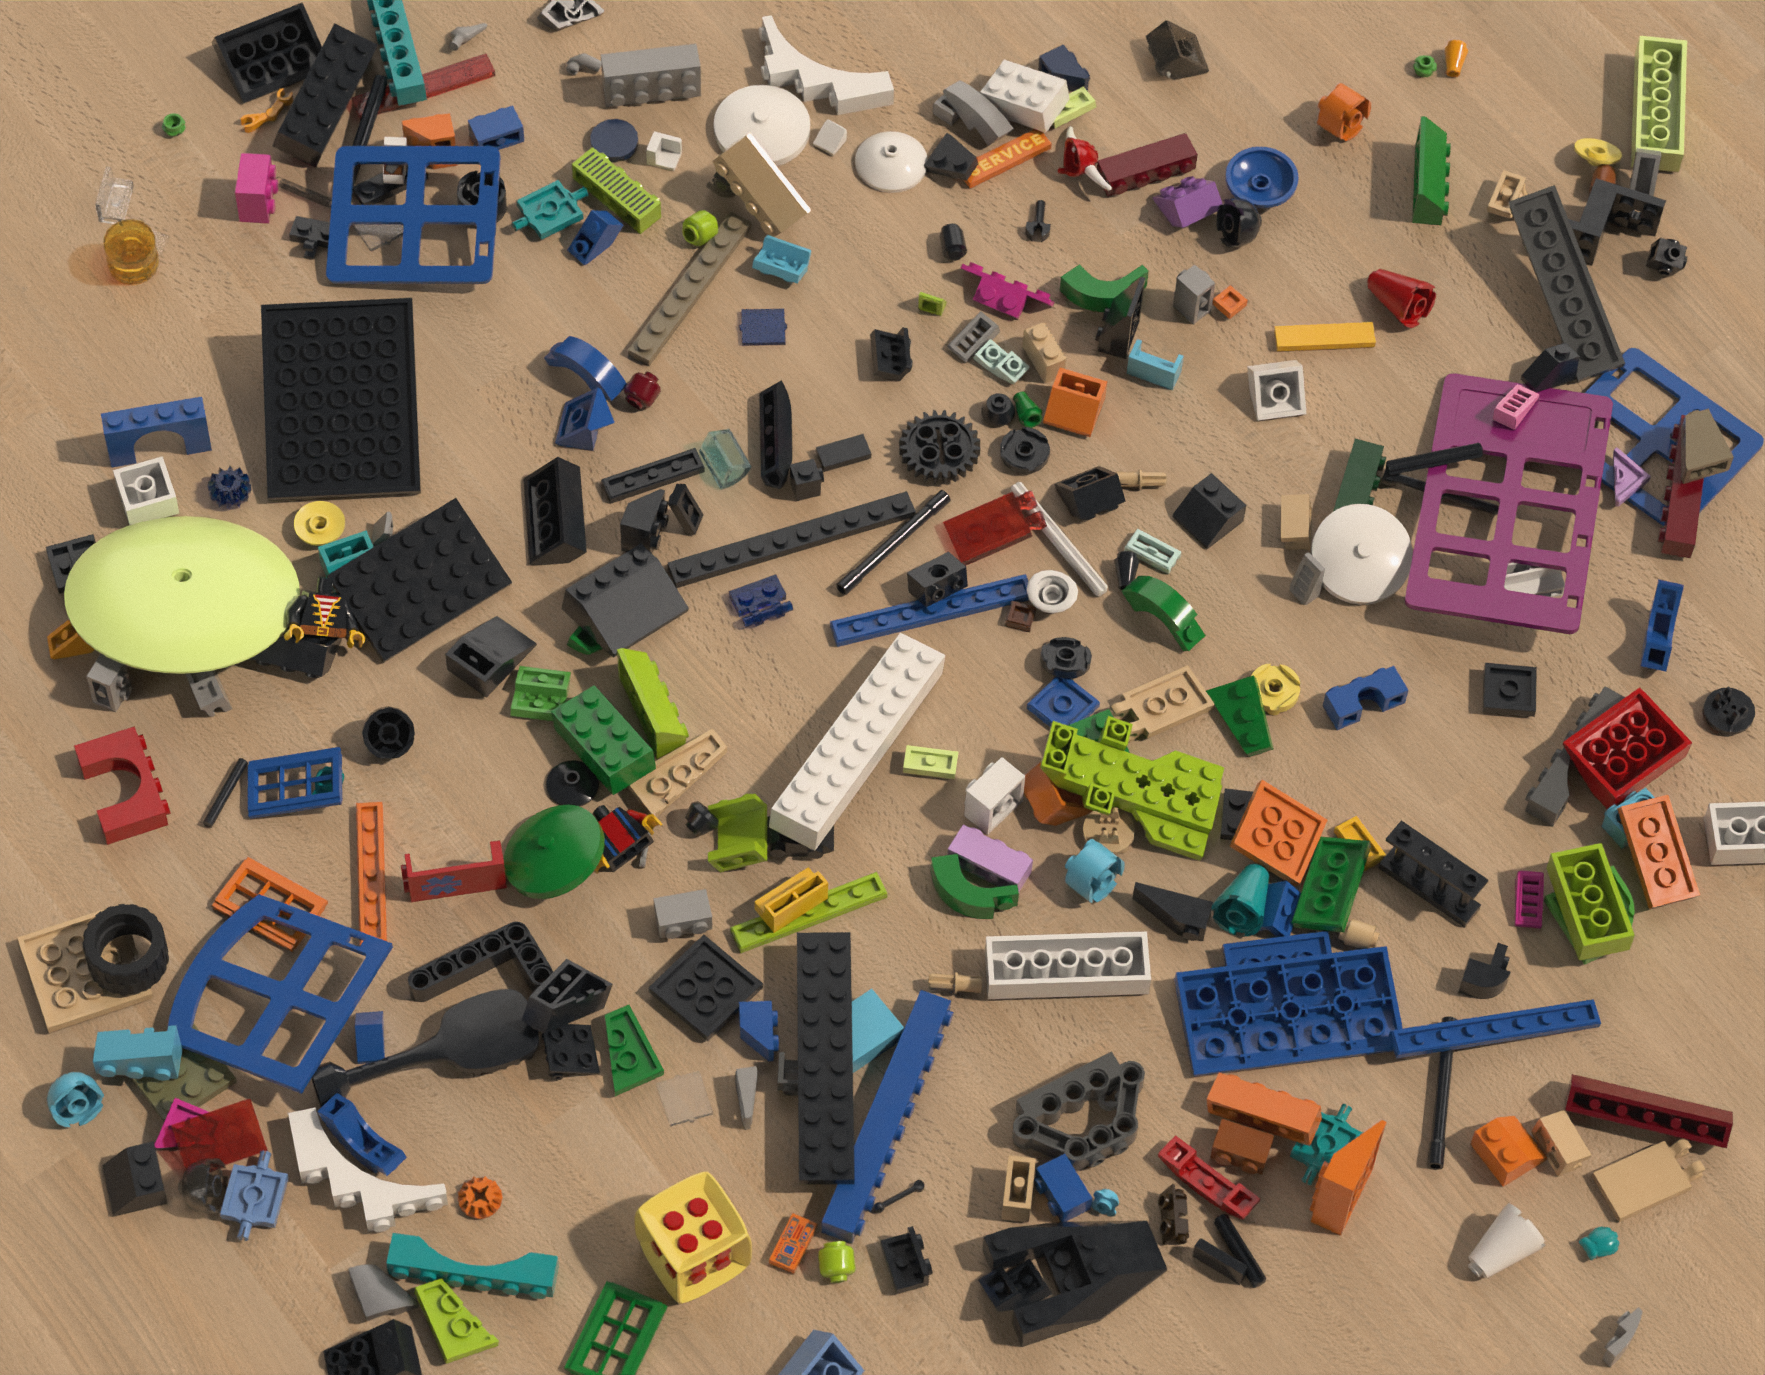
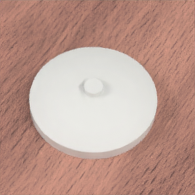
[714,85,810,166]
[1310,504,1413,605]

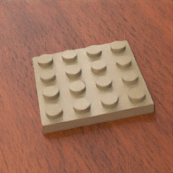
[17,905,153,1033]

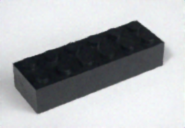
[272,23,378,168]

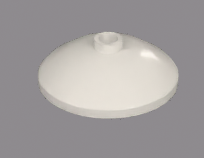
[855,132,928,193]

